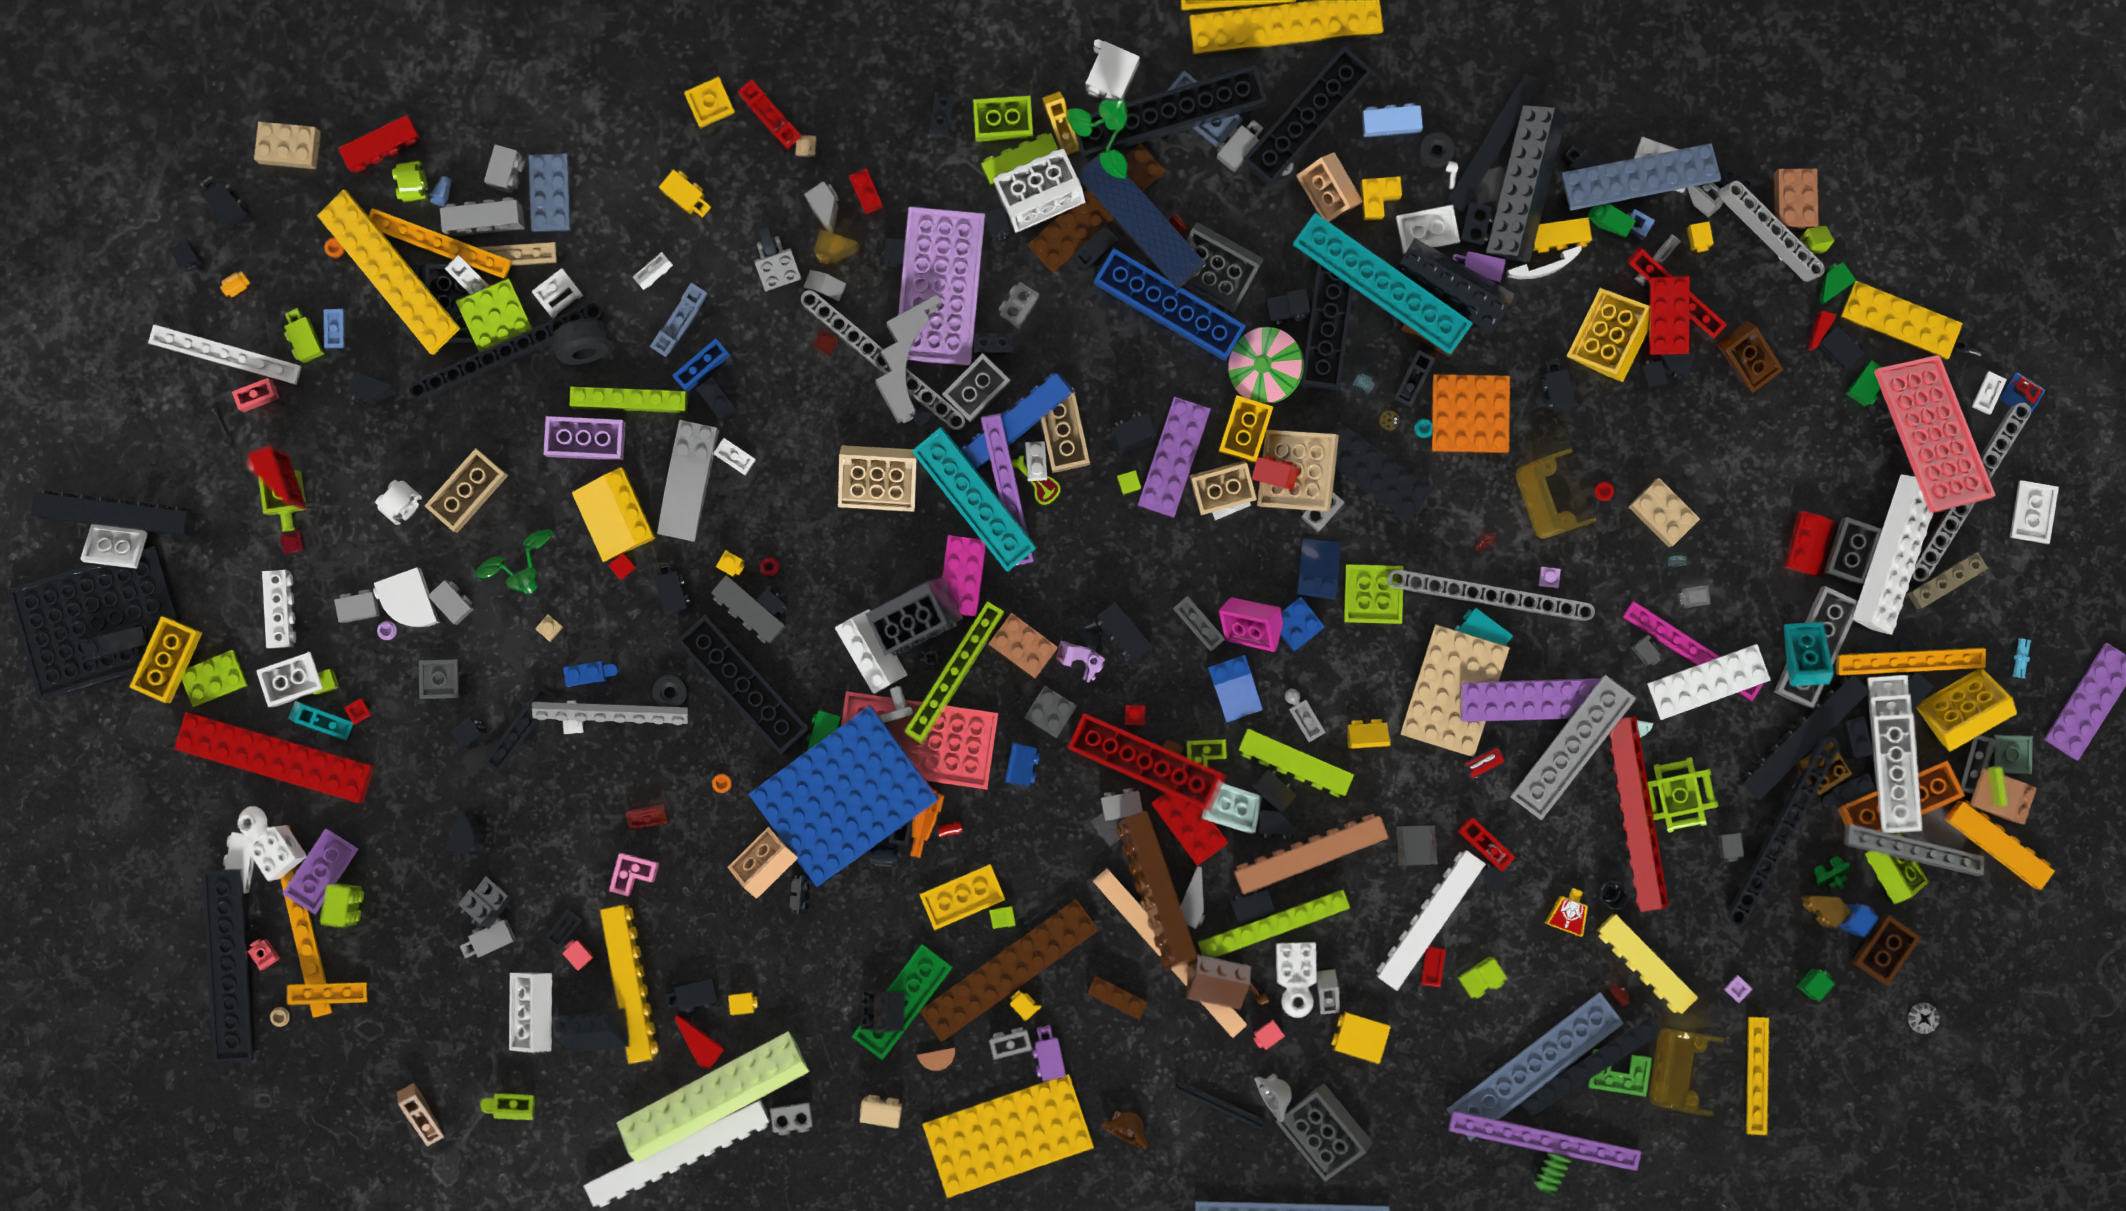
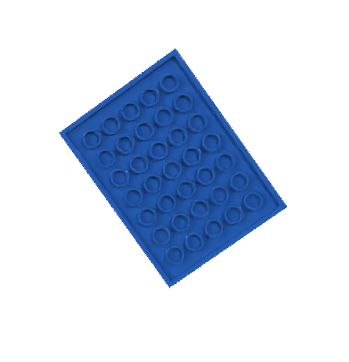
[749,705,939,887]

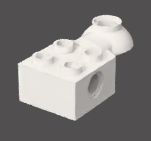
[238,806,307,881]
[1275,942,1317,1018]

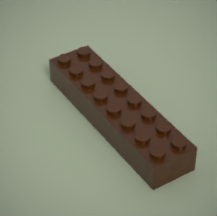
[1116,811,1198,970]

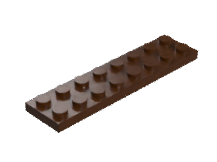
[1027,144,1166,274]

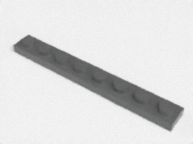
[1845,825,1984,876]

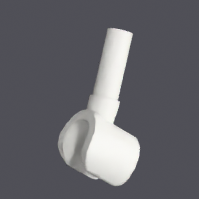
[1446,161,1458,189]

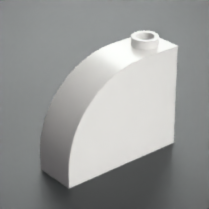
[373,567,440,627]

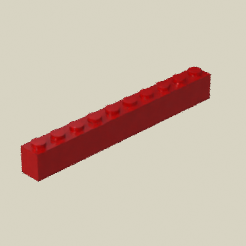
[1608,716,1669,912]

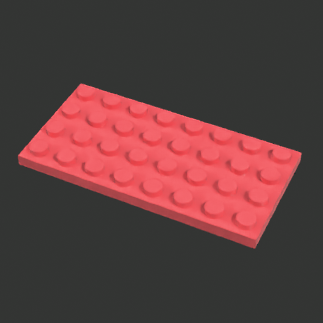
[1874,355,1996,513]
[841,691,998,789]

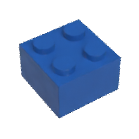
[1280,597,1325,652]

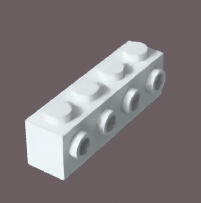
[262,570,296,649]

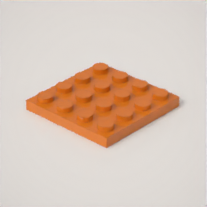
[1432,375,1510,453]

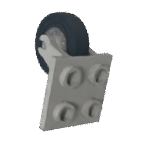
[754,227,801,291]

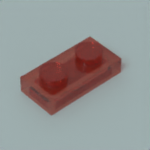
[626,804,668,830]

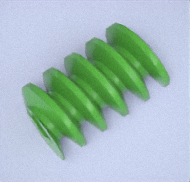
[1534,1153,1572,1196]

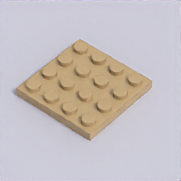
[1257,430,1339,512]

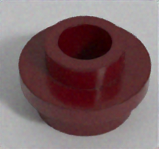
[760,557,779,576]

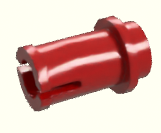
[937,820,963,838]

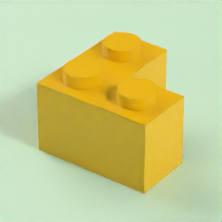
[1360,177,1402,221]

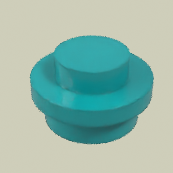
[1414,419,1433,438]

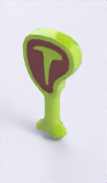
[1012,455,1061,505]

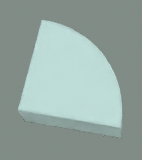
[1637,720,1653,738]

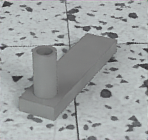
[879,686,914,724]

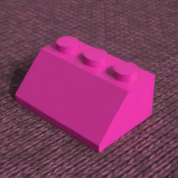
[1219,597,1283,652]

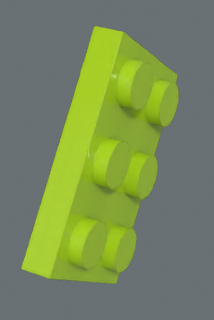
[182,650,248,708]

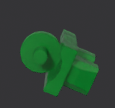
[1814,856,1850,890]

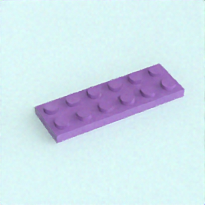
[1138,397,1210,518]
[2044,643,2126,760]

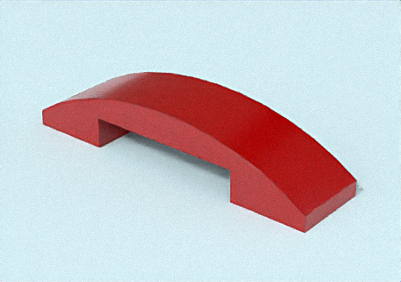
[738,79,802,149]

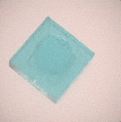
[1353,374,1375,392]

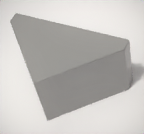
[803,270,846,302]

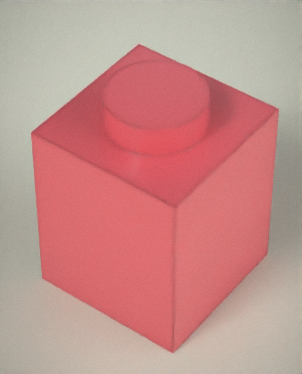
[562,939,595,970]
[1254,1019,1285,1049]

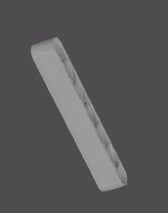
[1719,181,1825,282]

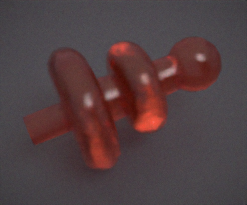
[1475,532,1496,552]

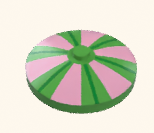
[1229,327,1304,404]

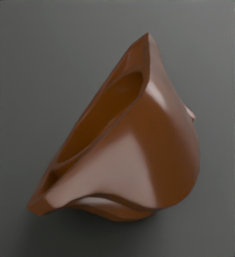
[1101,1111,1148,1149]

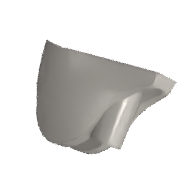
[1254,1074,1292,1122]

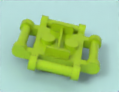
[1648,757,1719,833]

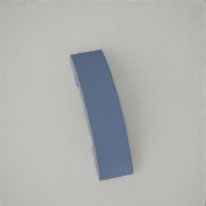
[650,283,708,357]

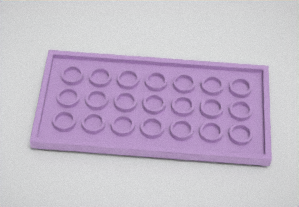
[898,207,985,366]

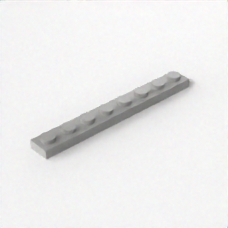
[532,702,688,725]

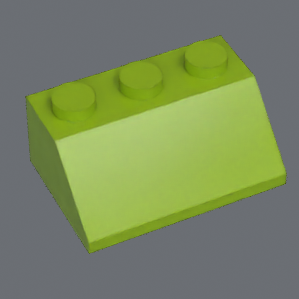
[1865,832,1929,904]

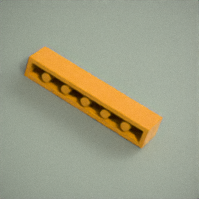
[1944,800,2055,890]

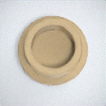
[270,1007,290,1027]

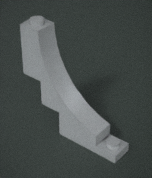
[876,295,941,423]

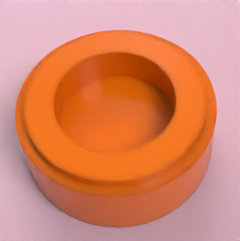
[324,238,345,258]
[712,774,732,793]

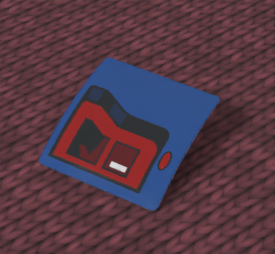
[1999,372,2045,415]

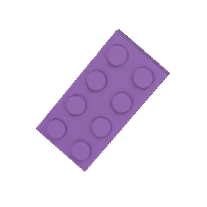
[282,828,358,914]

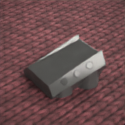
[1396,825,1437,865]

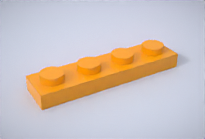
[287,983,367,1005]

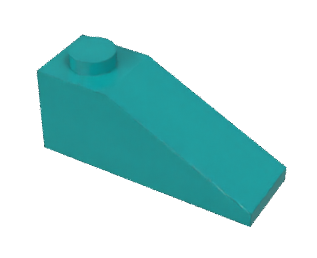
[288,700,353,740]

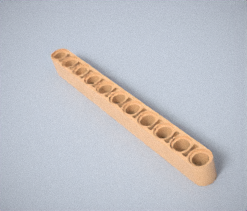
[1093,868,1247,1038]

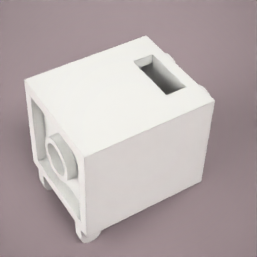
[1086,39,1140,100]

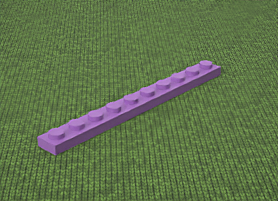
[1448,1111,1641,1171]

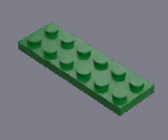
[852,944,953,1060]

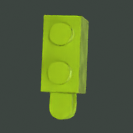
[284,308,325,363]
[480,1094,535,1120]

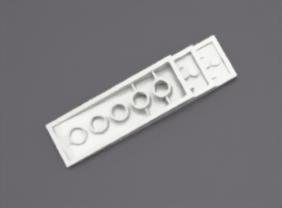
[1867,675,1922,833]

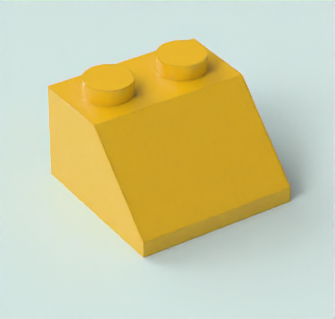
[1347,719,1390,748]

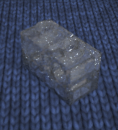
[999,282,1040,328]

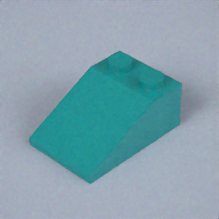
[1784,622,1834,686]

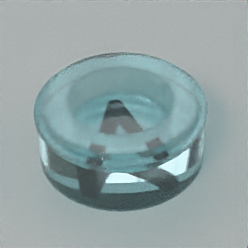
[1668,556,1687,566]

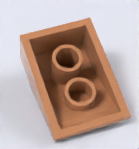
[1971,768,2036,825]

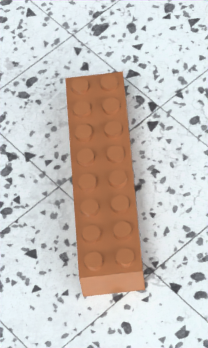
[1233,814,1388,894]

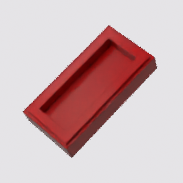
[1421,946,1446,987]

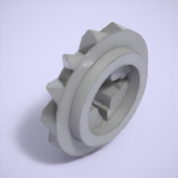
[1908,1003,1940,1034]

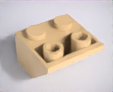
[860,1095,903,1128]

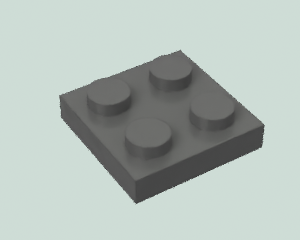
[419,659,459,699]
[1024,686,1077,738]

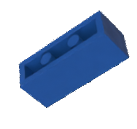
[672,338,731,392]
[1839,904,1878,937]

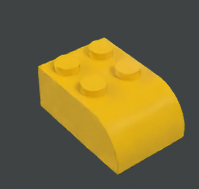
[1219,395,1273,464]

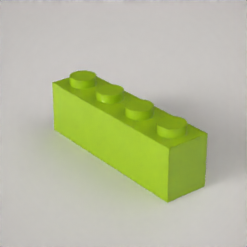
[981,133,1058,188]

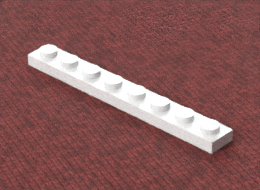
[148,325,302,385]

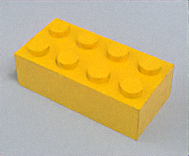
[130,616,202,703]

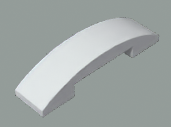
[1506,246,1582,279]
[445,255,489,294]

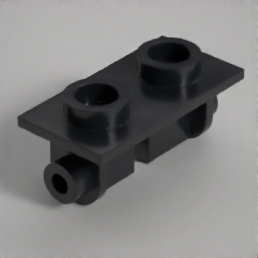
[789,875,812,914]

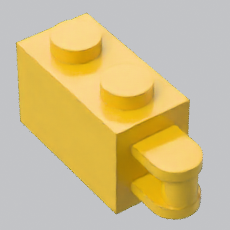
[659,170,711,218]

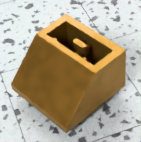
[1796,741,1852,795]
[1800,895,1852,928]

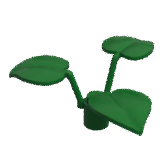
[1065,99,1127,179]
[474,530,554,594]

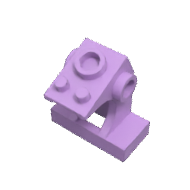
[1056,640,1105,682]

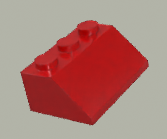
[1784,511,1836,578]

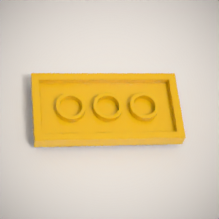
[920,864,1006,930]

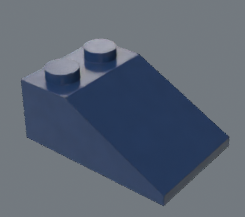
[1296,538,1341,600]

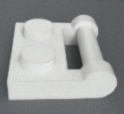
[532,269,583,319]

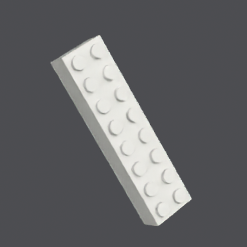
[1853,475,1933,635]

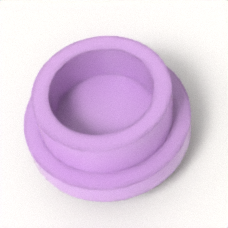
[377,621,397,640]

